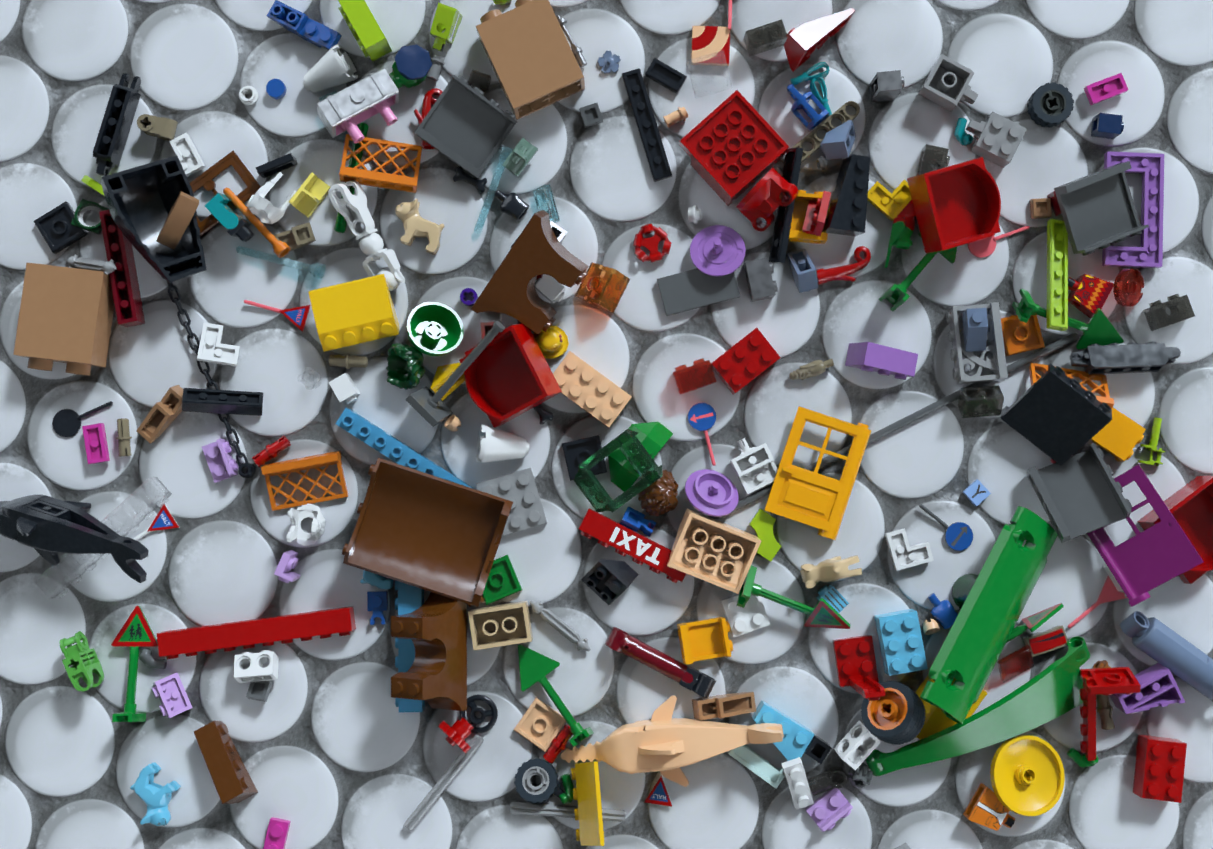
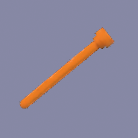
[223,188,291,258]

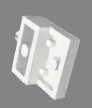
[730,438,778,495]

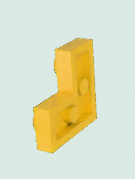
[867,180,912,221]

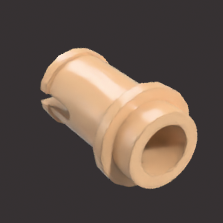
[663,107,688,128]

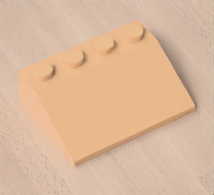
[667,508,761,594]

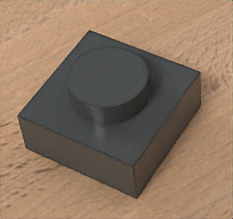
[579,103,603,128]
[246,681,272,702]

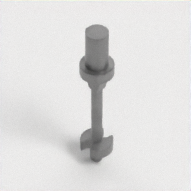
[556,15,587,67]

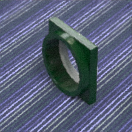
[71,199,109,235]

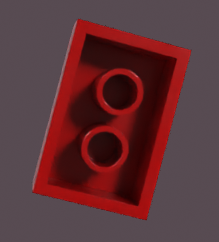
[710,328,781,395]
[1133,734,1187,803]

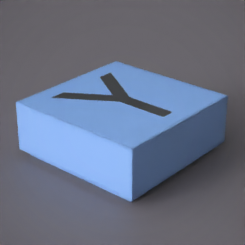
[962,479,991,506]

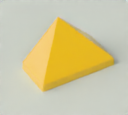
[431,363,465,401]

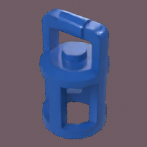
[787,84,829,131]

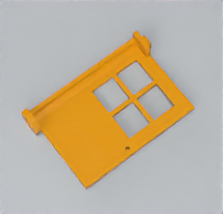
[764,406,871,541]

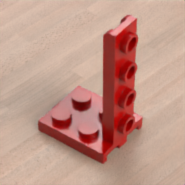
[833,635,886,701]
[1080,667,1141,761]

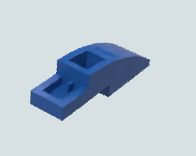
[267,0,342,50]

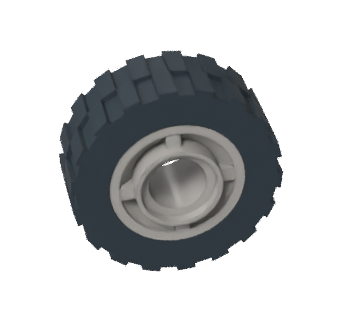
[514,758,559,803]

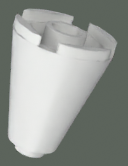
[303,44,358,93]
[476,424,530,463]

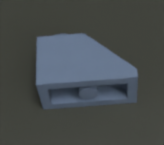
[821,120,856,160]
[787,249,818,293]
[962,308,988,352]

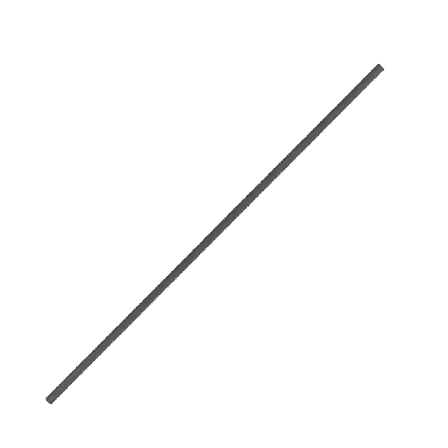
[708,332,1079,520]

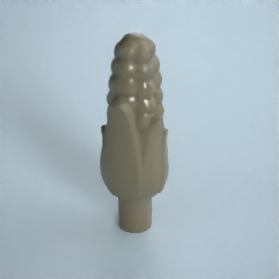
[789,359,834,380]

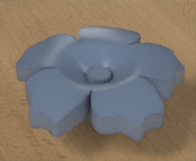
[597,51,621,74]

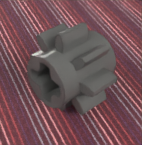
[848,763,873,788]

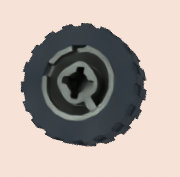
[1027,82,1074,128]

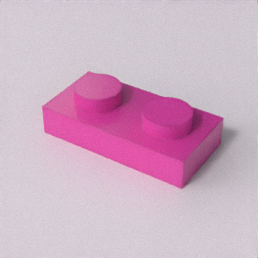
[1084,73,1128,105]
[82,423,110,464]
[263,817,291,849]

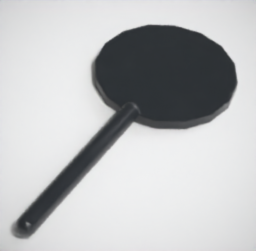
[52,401,113,437]

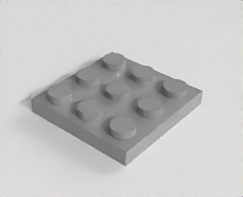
[476,468,547,536]

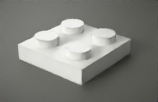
[721,594,770,637]

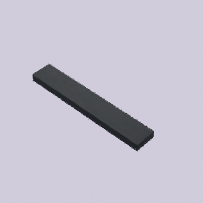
[622,68,672,182]
[769,147,803,263]

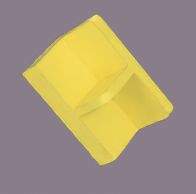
[289,172,331,218]

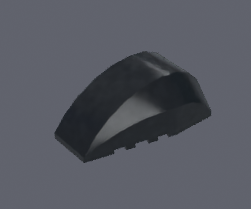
[101,155,207,283]

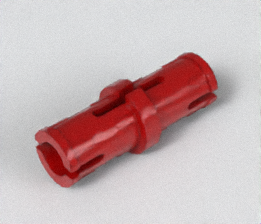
[252,435,291,467]
[543,724,573,764]

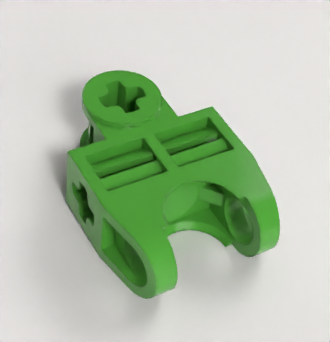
[59,631,104,692]

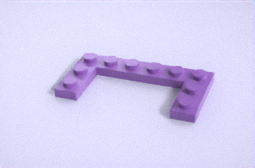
[1102,152,1164,268]

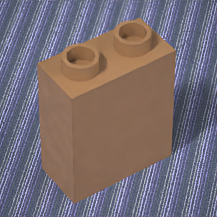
[476,0,585,120]
[13,263,115,376]

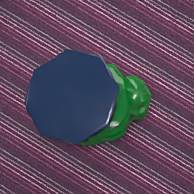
[389,44,432,89]

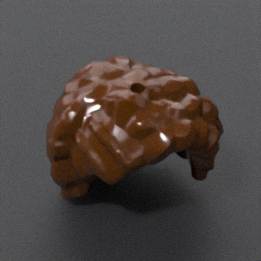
[637,469,678,516]

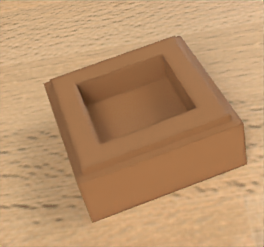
[1030,198,1052,219]

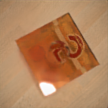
[575,262,630,313]

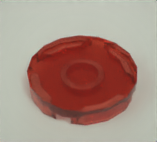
[1113,268,1144,307]

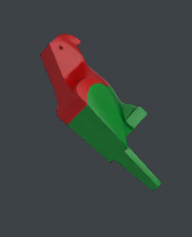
[885,200,916,268]

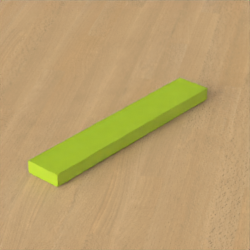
[1046,219,1068,331]

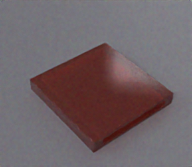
[997,645,1034,683]

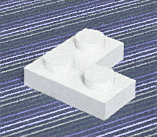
[169,133,206,177]
[197,323,240,367]
[885,528,934,571]

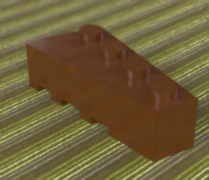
[194,721,258,804]

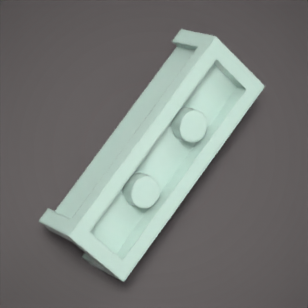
[727,745,785,788]

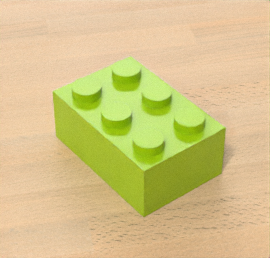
[338,0,392,62]

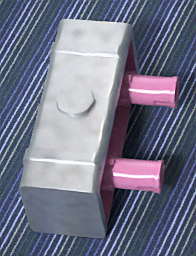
[317,68,399,144]

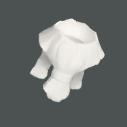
[247,172,296,224]
[286,503,326,546]

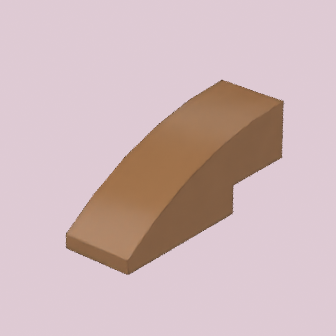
[156,191,199,249]
[137,385,183,444]
[692,692,756,721]

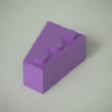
[845,342,918,380]
[1110,663,1186,714]

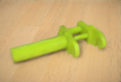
[1137,417,1165,466]

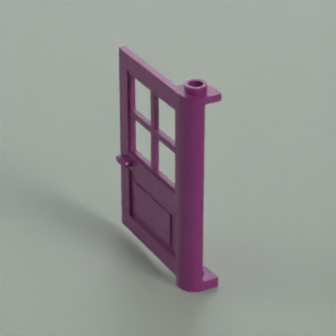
[1087,464,1204,607]

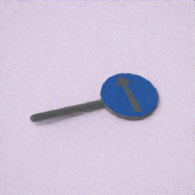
[919,504,973,551]

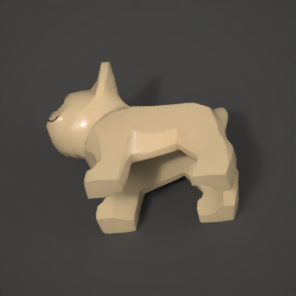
[395,198,444,255]
[801,555,862,589]

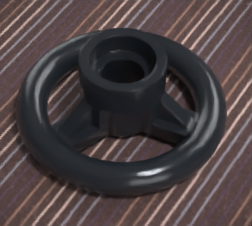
[459,695,498,733]

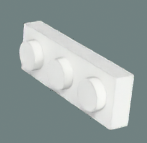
[781,757,814,810]

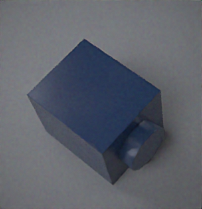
[1091,113,1124,139]

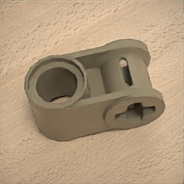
[137,114,178,141]

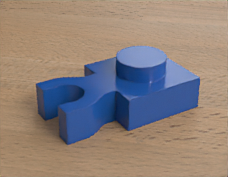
[620,506,656,537]
[367,591,388,625]

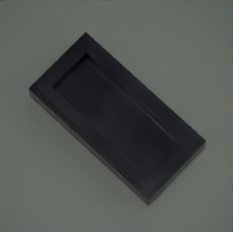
[645,58,687,94]
[255,153,298,178]

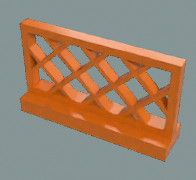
[339,134,422,193]
[1029,363,1114,409]
[261,451,349,511]

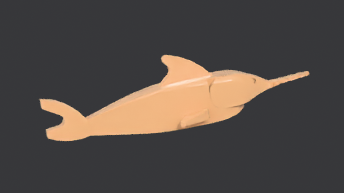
[561,695,784,787]

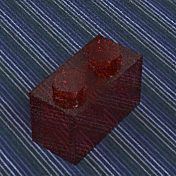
[672,358,717,395]

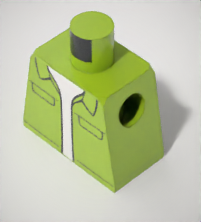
[430,2,463,52]

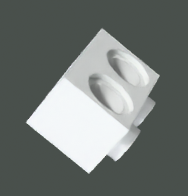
[234,650,279,683]
[834,720,881,770]

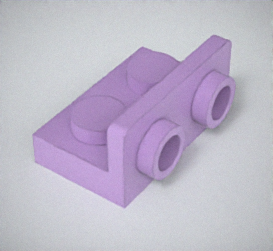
[202,438,238,483]
[274,550,301,583]
[151,672,192,718]
[805,785,853,832]

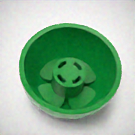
[407,302,464,356]

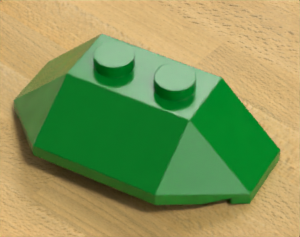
[608,422,673,493]

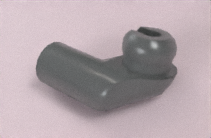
[139,648,167,669]

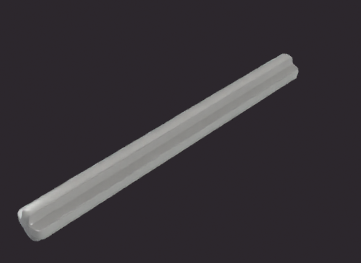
[404,734,484,831]
[510,802,626,822]

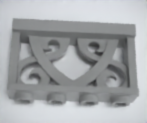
[946,302,1008,384]

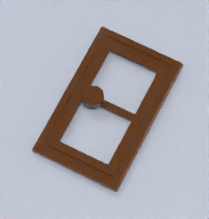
[190,151,261,236]

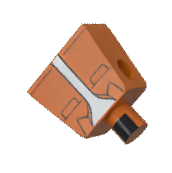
[963,783,1015,831]

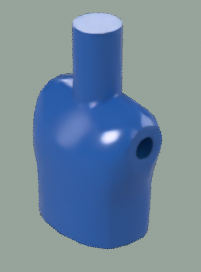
[928,593,958,629]

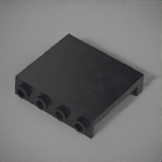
[1001,363,1112,465]

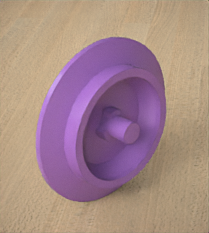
[690,225,746,276]
[685,469,739,517]

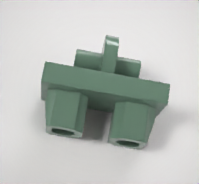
[502,138,538,177]

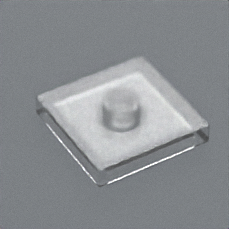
[686,50,732,98]

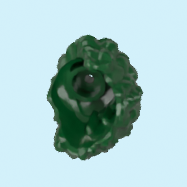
[386,343,425,390]

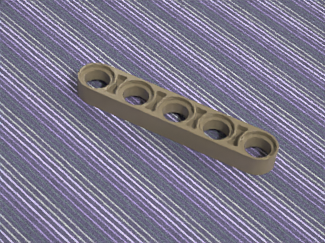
[784,101,860,163]

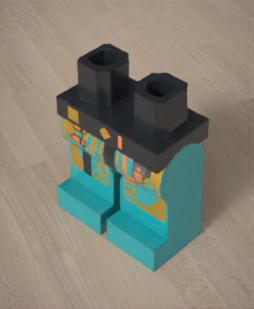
[204,193,255,242]

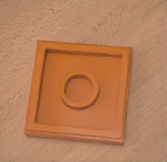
[1001,315,1045,357]

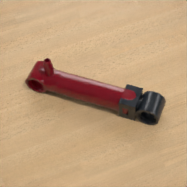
[605,627,716,698]

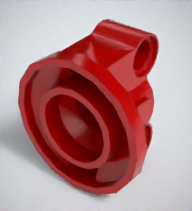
[736,168,799,232]

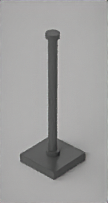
[406,321,505,427]

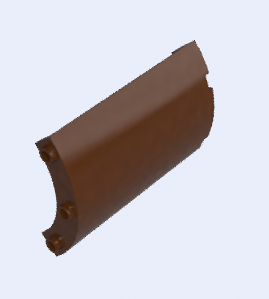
[342,458,513,607]

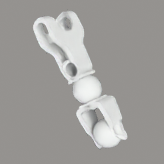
[328,180,405,291]

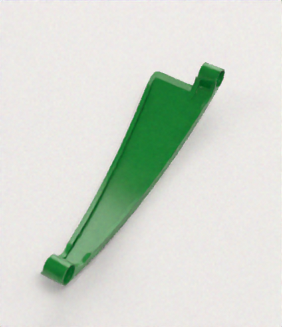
[865,636,1090,776]

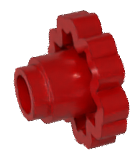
[438,717,474,754]

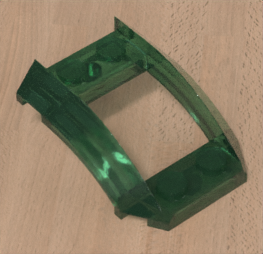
[574,429,663,513]

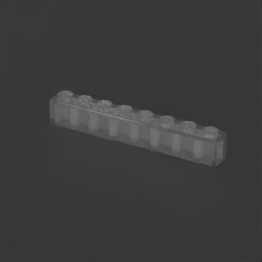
[34,477,172,599]

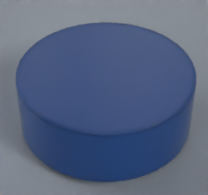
[266,79,287,99]

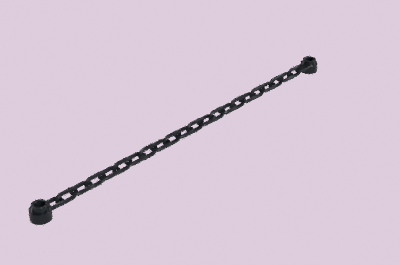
[161,276,255,478]

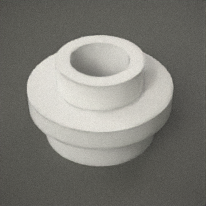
[239,86,258,105]
[688,205,702,224]

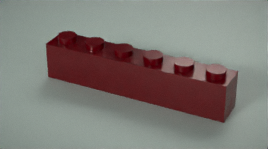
[99,210,145,327]

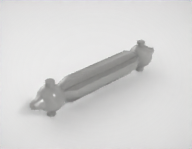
[66,254,116,275]
[530,601,591,652]

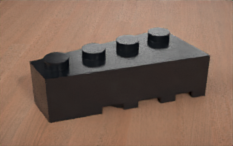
[822,154,870,236]

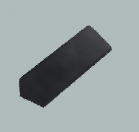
[182,388,263,416]

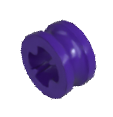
[460,288,478,306]

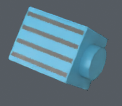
[817,585,849,613]

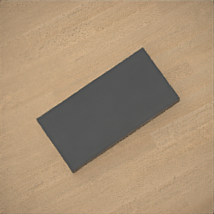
[657,269,740,316]

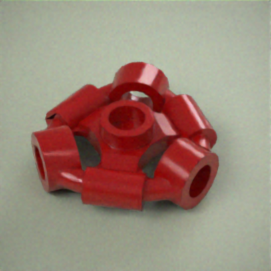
[633,224,671,263]

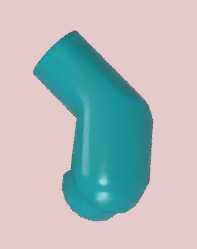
[954,118,973,146]

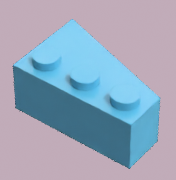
[752,700,815,761]

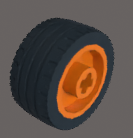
[861,681,926,745]

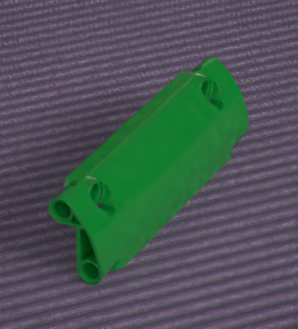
[920,506,1058,725]

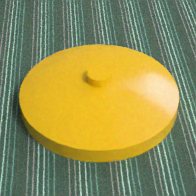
[990,735,1065,816]

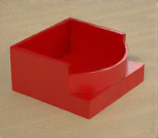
[679,90,789,206]
[907,157,1001,253]
[459,324,562,428]
[1137,476,1213,584]

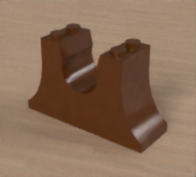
[471,210,589,335]
[391,592,467,711]

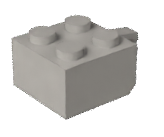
[918,54,979,112]
[966,112,1027,168]

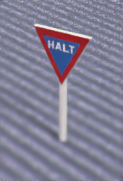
[133,504,180,540]
[644,773,673,807]

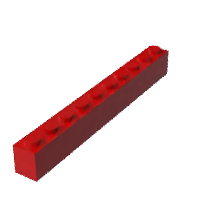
[157,606,356,659]

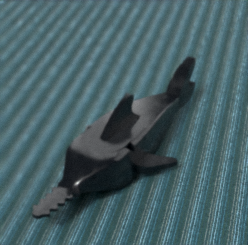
[0,495,149,583]

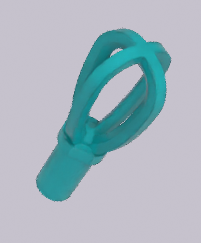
[790,62,830,86]
[810,77,832,117]

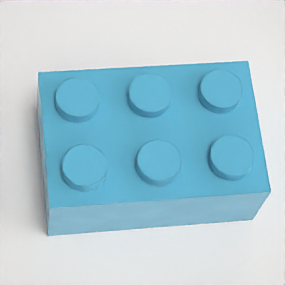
[874,609,928,676]

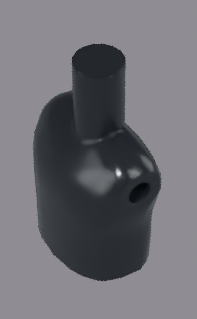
[494,190,529,221]

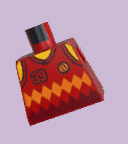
[1068,274,1115,318]

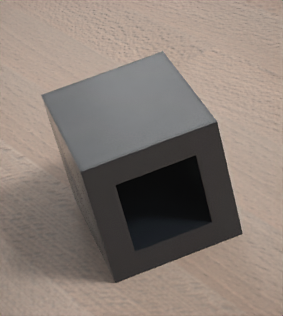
[804,735,832,764]

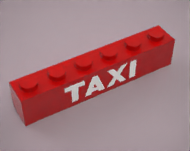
[579,508,686,583]

